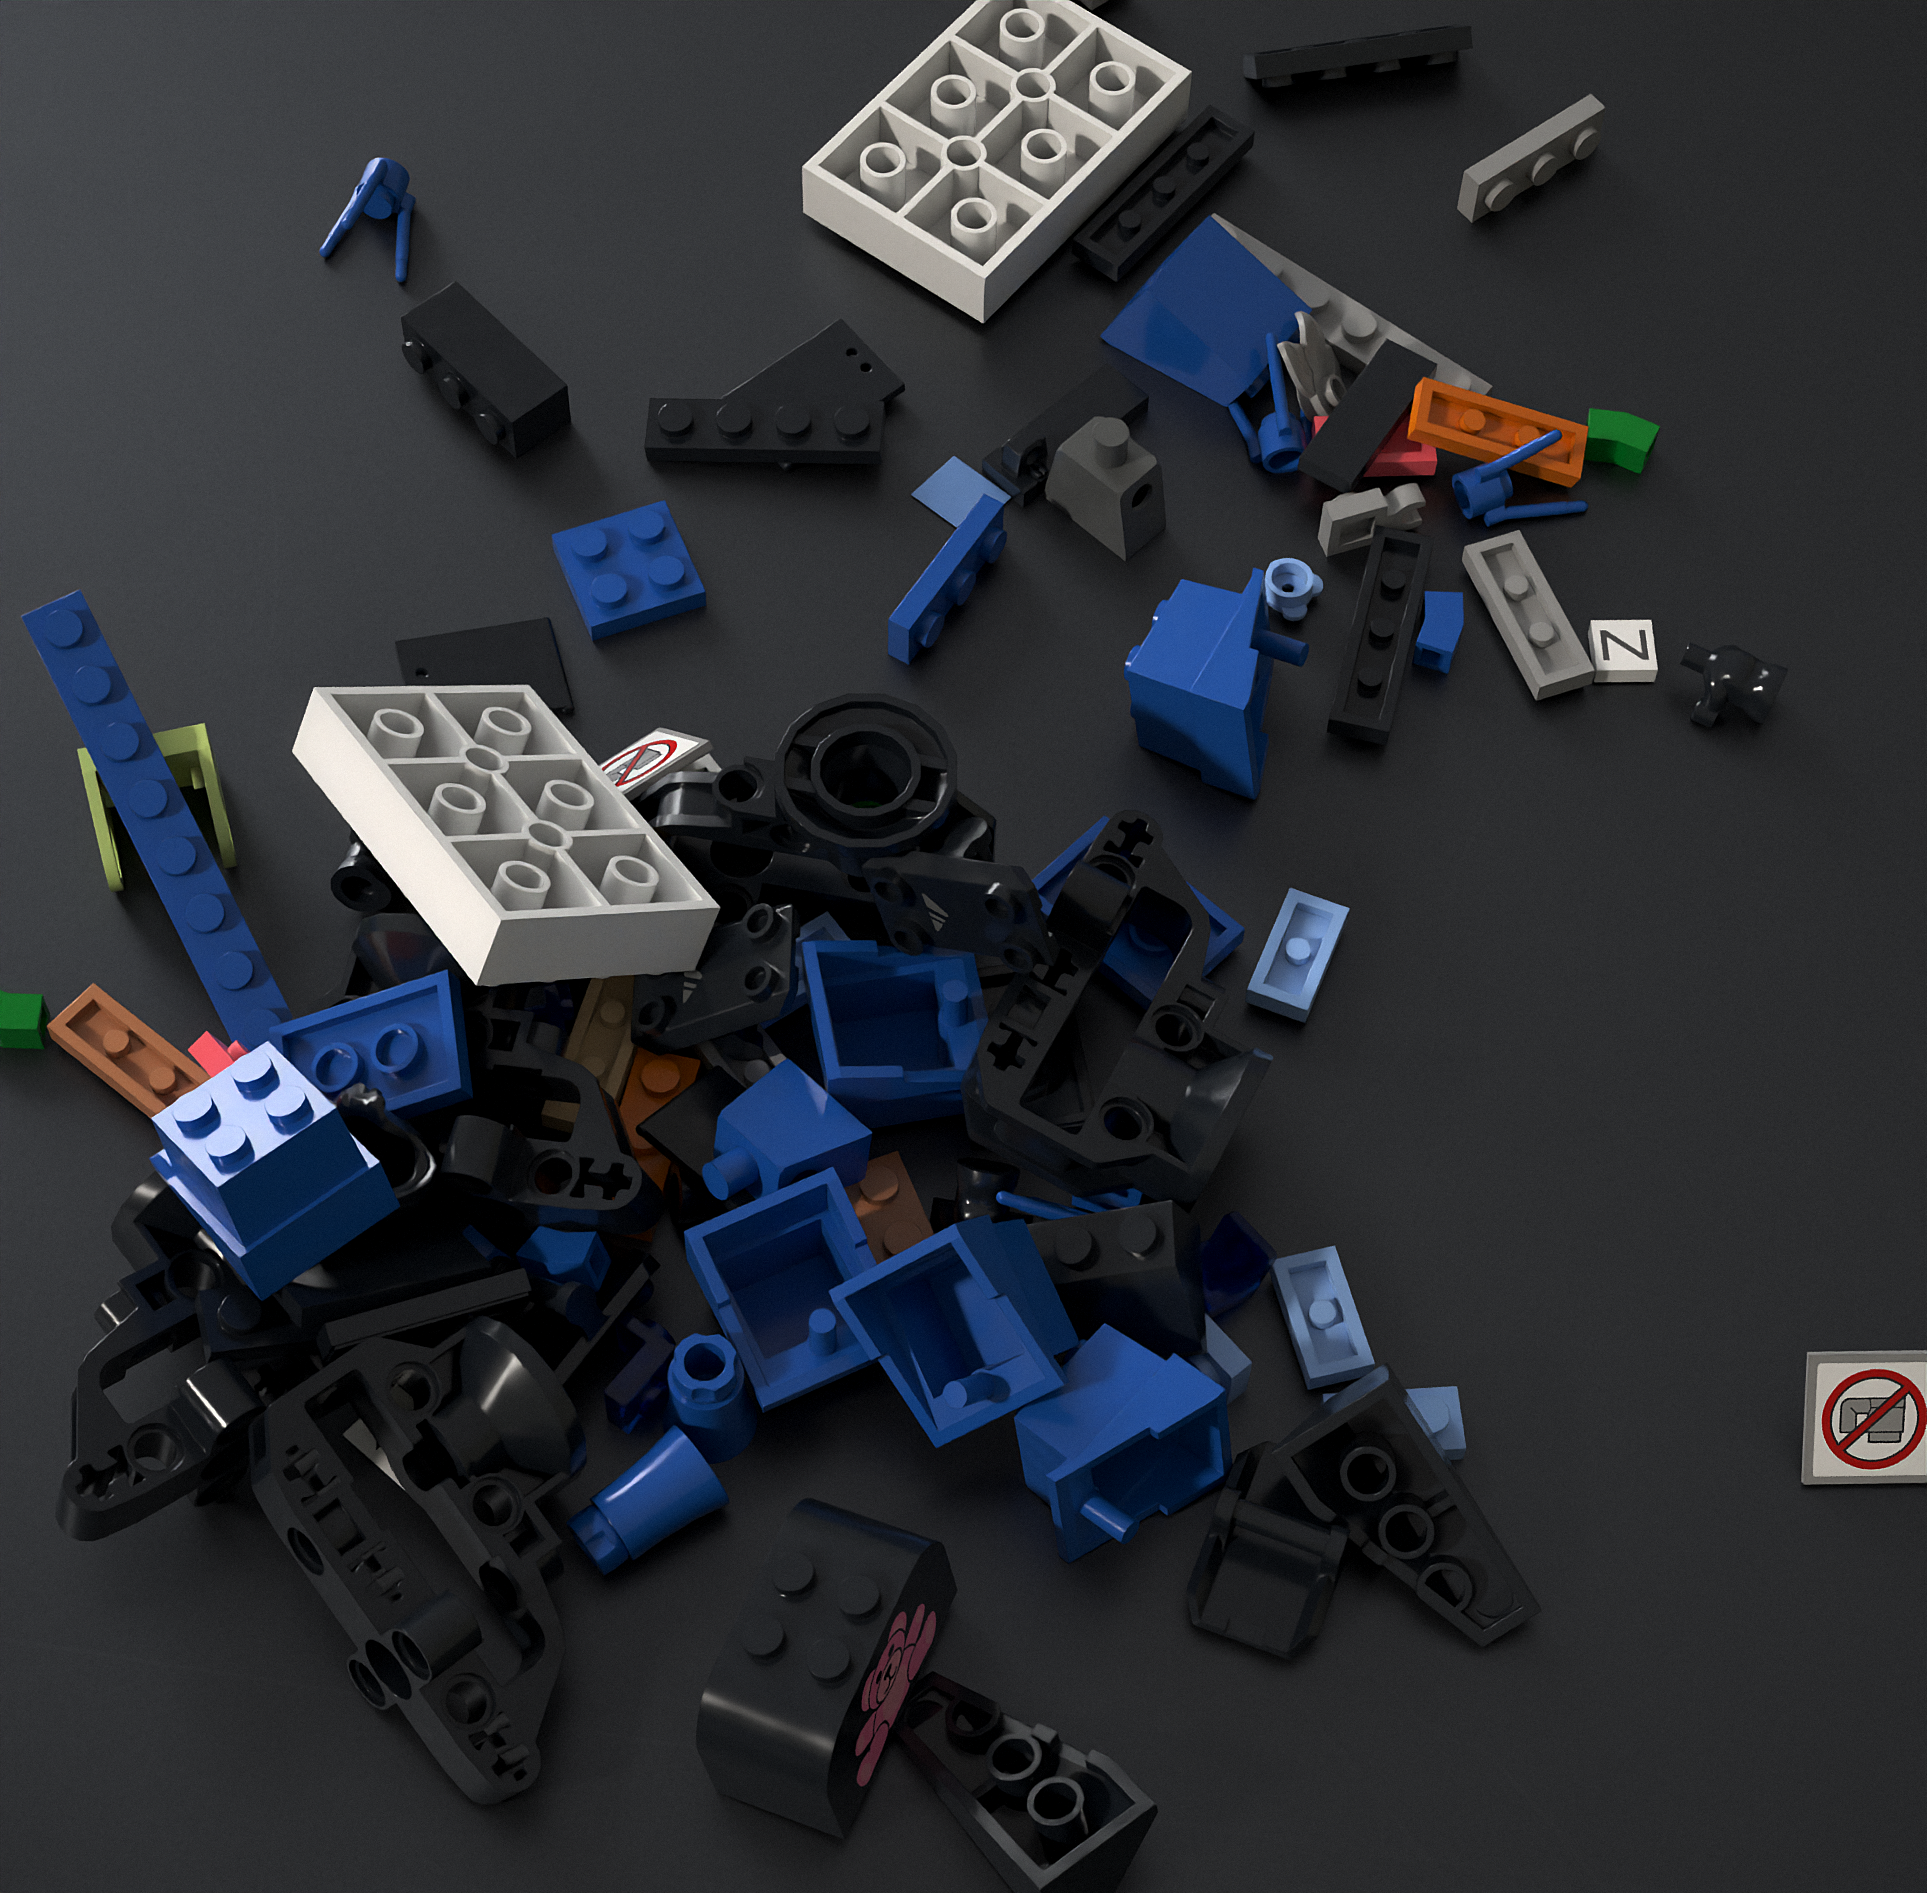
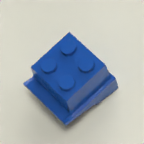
[1124,567,1309,800]
[801,940,999,1129]
[149,1041,400,1301]
[684,1167,878,1413]
[828,1215,1080,1448]
[1014,1323,1233,1564]

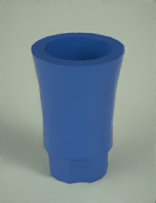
[663,1333,757,1464]
[566,1425,730,1575]

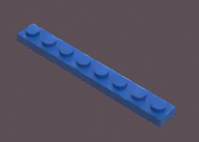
[21,589,293,1052]

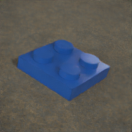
[552,500,706,641]

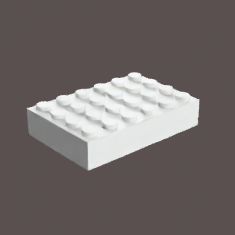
[802,0,1192,324]
[292,685,721,986]

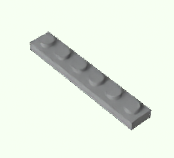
[1211,213,1493,397]

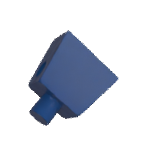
[702,1058,873,1200]

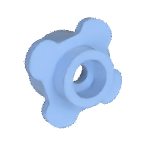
[1265,558,1323,621]

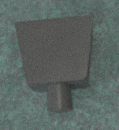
[1043,416,1166,561]

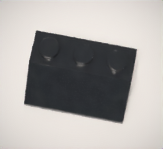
[1027,1200,1207,1367]

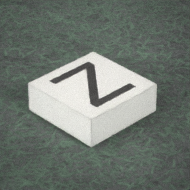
[1588,620,1658,682]

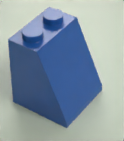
[1100,215,1312,407]

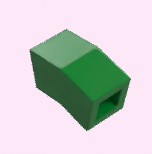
[1584,408,1660,475]
[0,990,50,1049]

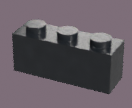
[401,281,571,459]

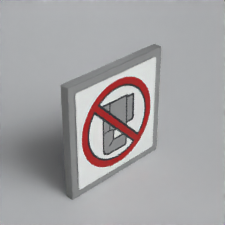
[598,727,714,802]
[1801,1350,1927,1485]

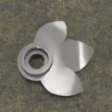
[1277,311,1347,423]

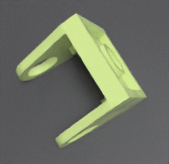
[77,723,237,893]

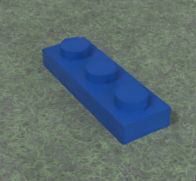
[888,493,1007,665]

